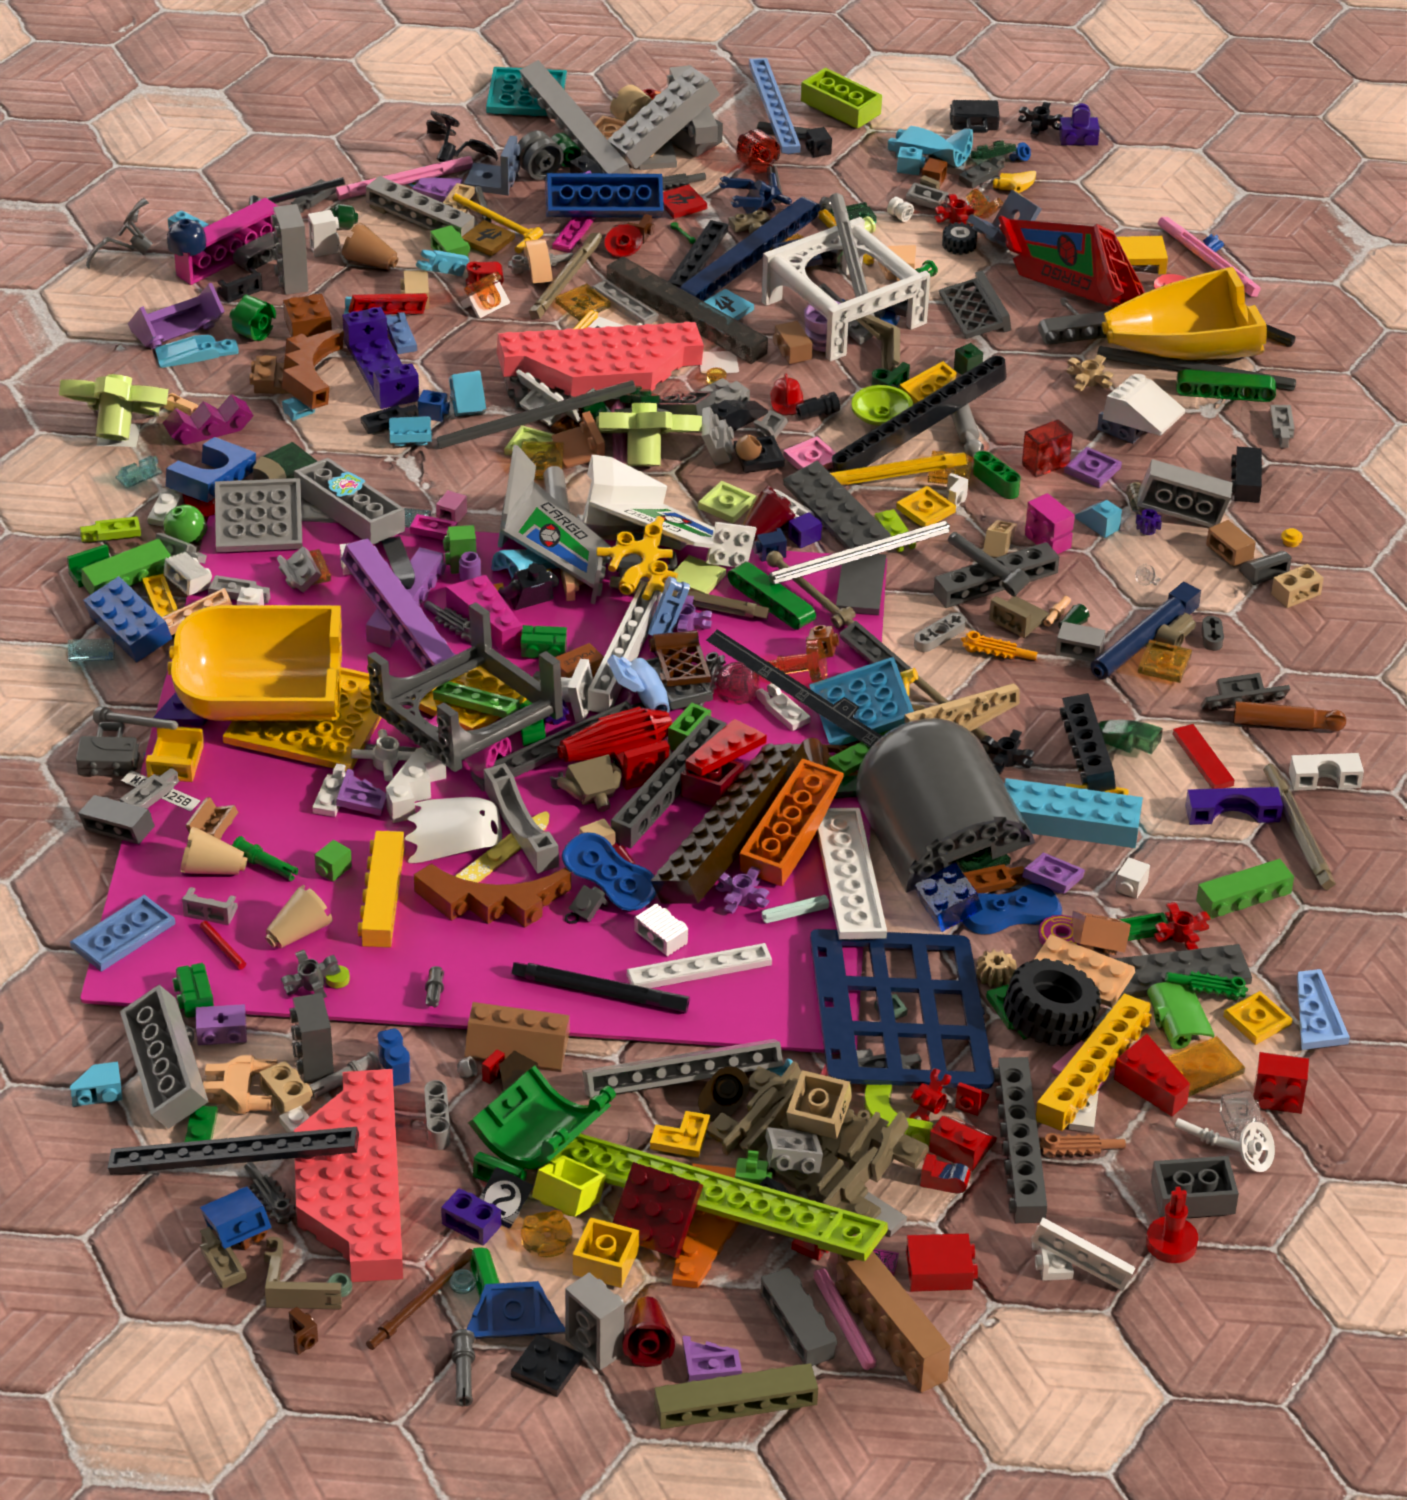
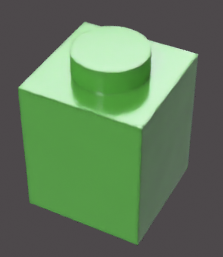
[315,840,352,882]

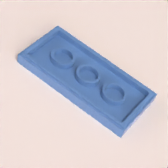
[70,895,176,972]

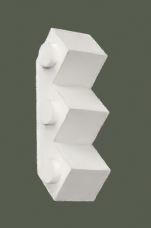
[386,748,446,823]

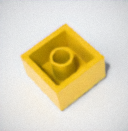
[573,1217,639,1288]

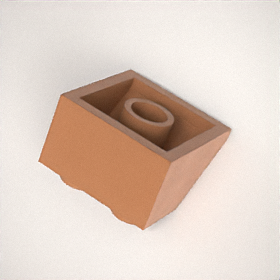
[1072,910,1131,955]

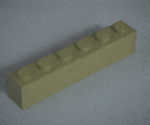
[654,1363,818,1429]

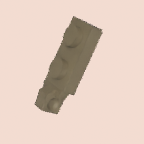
[200,1227,247,1289]

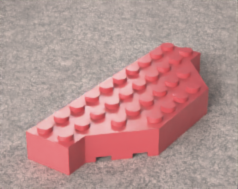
[497,322,704,397]
[294,1069,403,1282]

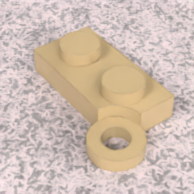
[443,183,475,213]

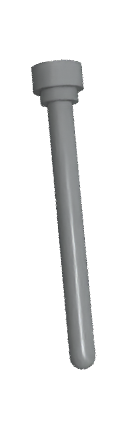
[93,706,178,730]

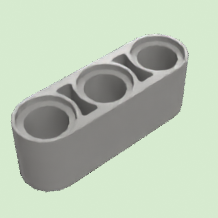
[424,1080,450,1150]

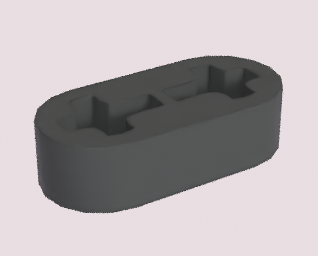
[1201,616,1224,651]

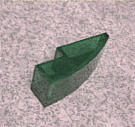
[1099,720,1163,754]

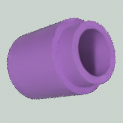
[459,551,481,581]

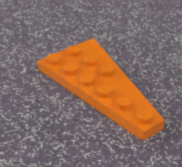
[672,1164,740,1289]

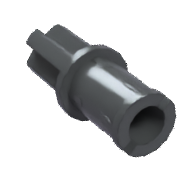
[425,966,444,1008]

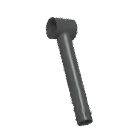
[948,532,1031,597]

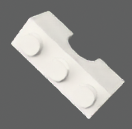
[1289,753,1364,791]

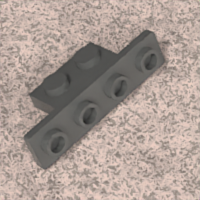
[1201,673,1290,711]

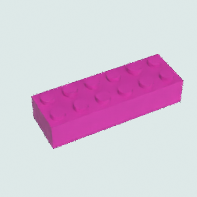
[174,198,278,285]

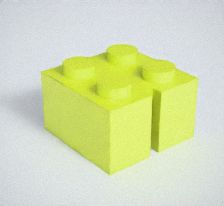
[532,1155,606,1217]

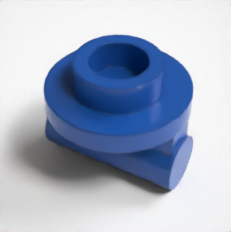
[1009,142,1031,161]
[1203,234,1224,253]

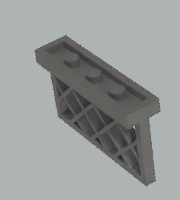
[939,271,1011,339]

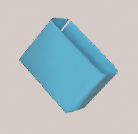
[448,370,486,417]

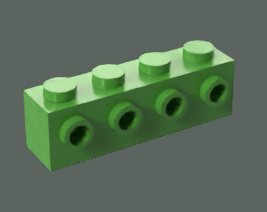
[82,538,171,595]
[1196,859,1294,919]

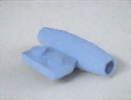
[607,654,670,713]

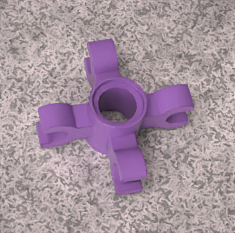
[675,595,712,632]
[716,866,769,914]

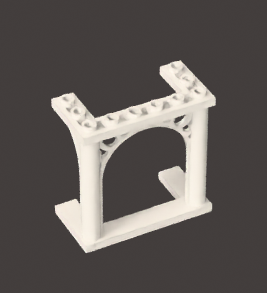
[762,217,930,361]

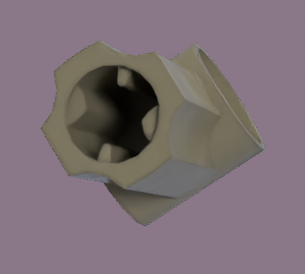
[1155,613,1196,651]

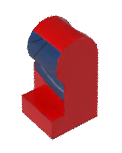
[920,1153,971,1194]

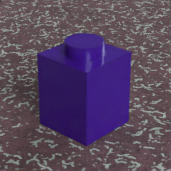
[788,512,822,549]

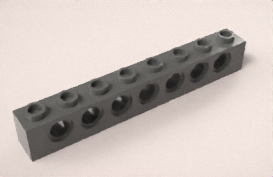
[611,715,727,849]
[993,1057,1047,1224]

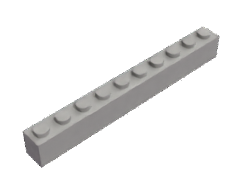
[520,60,631,174]

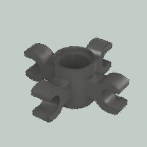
[281,949,341,998]

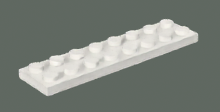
[816,808,887,939]

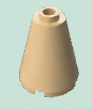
[180,827,248,875]
[265,885,332,948]

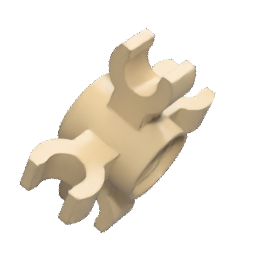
[1066,355,1114,391]

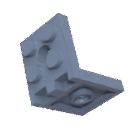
[464,135,520,196]
[967,190,1042,247]

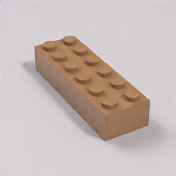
[835,1251,951,1393]

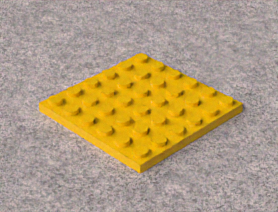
[223,667,382,771]

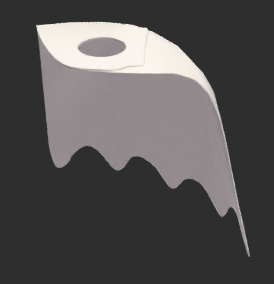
[405,797,502,863]

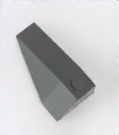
[625,391,716,416]

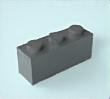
[78,795,155,844]

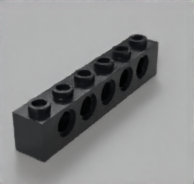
[1060,693,1116,792]

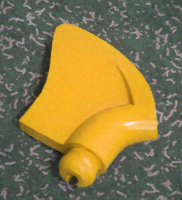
[993,171,1036,193]

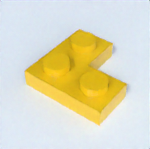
[650,1111,710,1158]

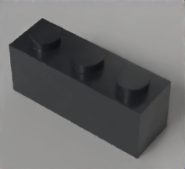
[1231,446,1262,503]

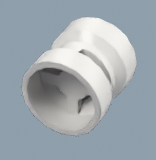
[887,197,914,222]

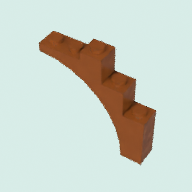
[282,328,344,409]
[414,863,571,927]

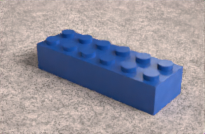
[545,173,664,218]

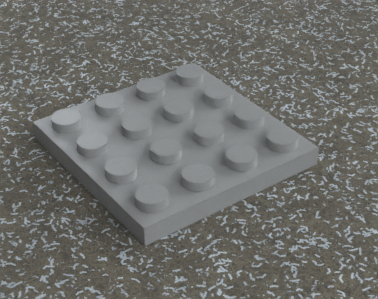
[215,478,303,552]

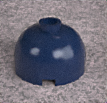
[167,219,207,256]

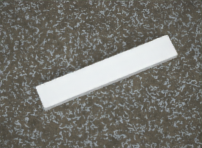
[627,943,772,988]

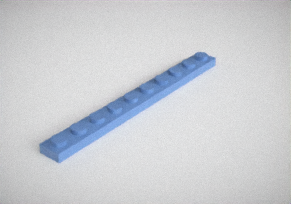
[749,58,801,155]

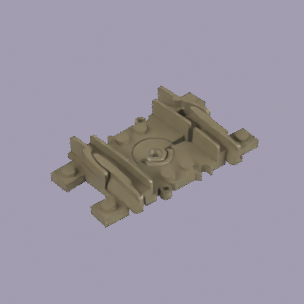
[707,1061,929,1219]

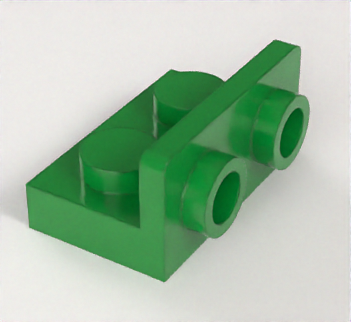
[67,544,110,588]

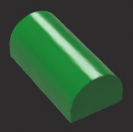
[473,1152,527,1183]
[470,1247,500,1298]

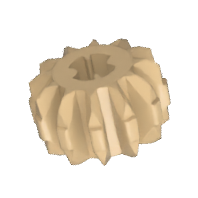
[976,949,1017,988]

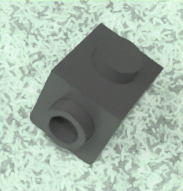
[568,885,609,922]

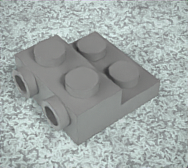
[698,378,750,405]
[702,407,734,465]
[765,1127,823,1174]

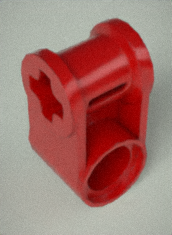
[466,261,504,288]

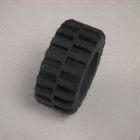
[1003,958,1101,1047]

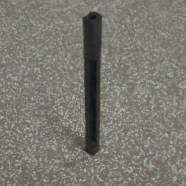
[511,962,690,1013]

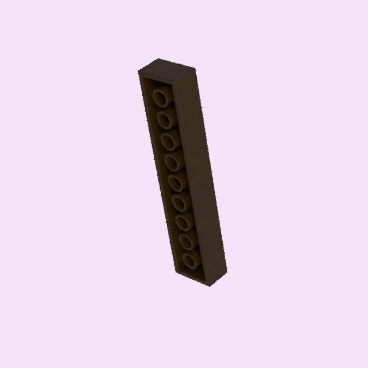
[651,743,809,904]

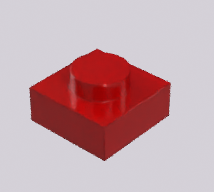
[482,1049,505,1084]

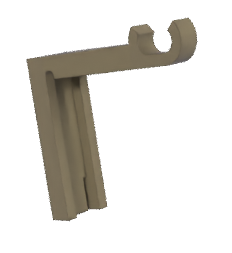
[844,299,900,372]
[264,1237,342,1309]

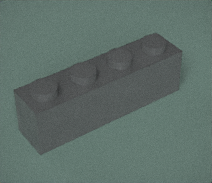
[760,1267,837,1366]

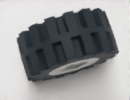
[942,222,977,255]

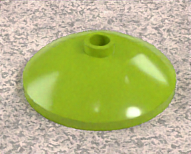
[851,385,913,426]

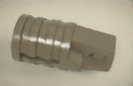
[1125,482,1146,515]

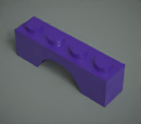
[1185,787,1283,825]

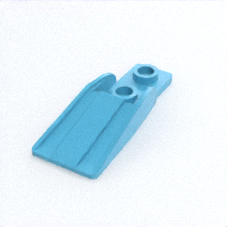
[155,335,239,368]

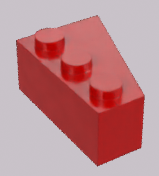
[1114,1033,1190,1117]

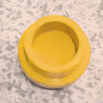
[1281,528,1303,547]

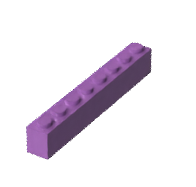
[341,538,456,671]

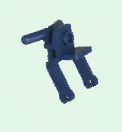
[719,173,792,214]

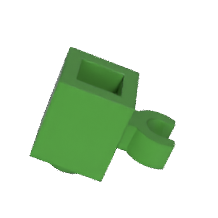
[735,1150,772,1185]

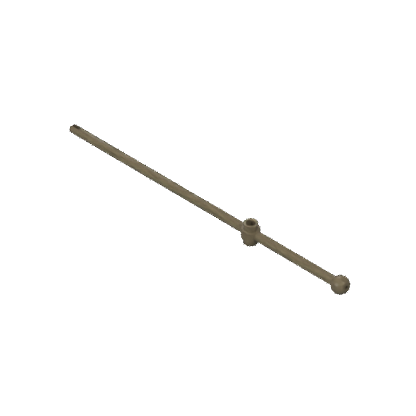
[766,551,989,740]

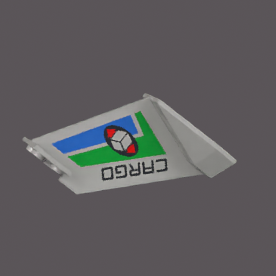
[498,445,611,604]

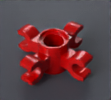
[934,194,981,225]
[1154,902,1211,950]
[909,1068,951,1122]

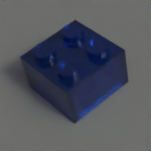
[915,863,983,932]

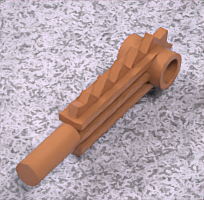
[1039,1133,1126,1158]

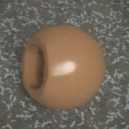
[735,435,762,461]

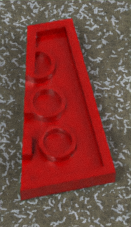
[685,719,767,776]

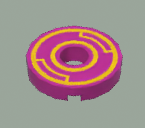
[1038,915,1081,946]

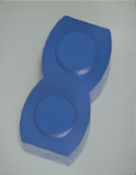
[378,1028,411,1086]

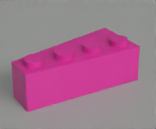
[446,575,522,652]

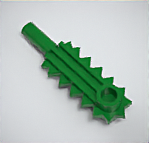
[1165,971,1249,1000]

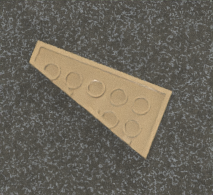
[904,683,1020,731]

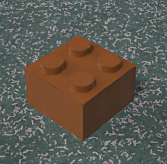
[283,294,332,337]

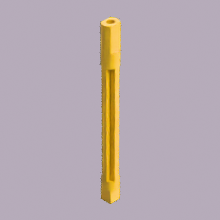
[830,452,967,485]

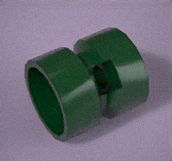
[551,133,581,167]

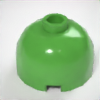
[163,505,208,543]

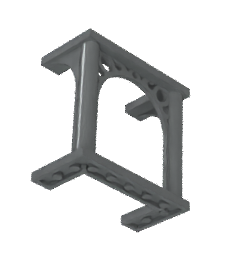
[367,602,563,772]

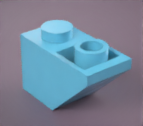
[70,1062,123,1107]

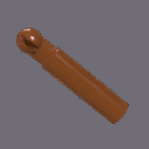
[1233,701,1347,732]

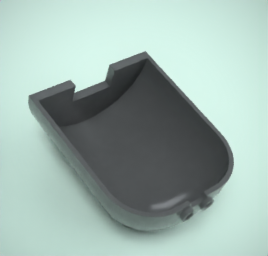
[856,718,1035,893]

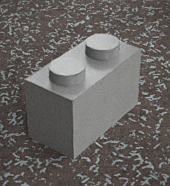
[1055,622,1106,662]

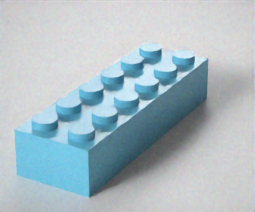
[1005,778,1143,848]

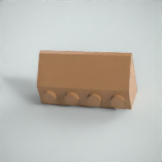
[465,1002,570,1072]

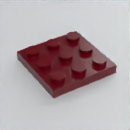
[612,1162,704,1259]

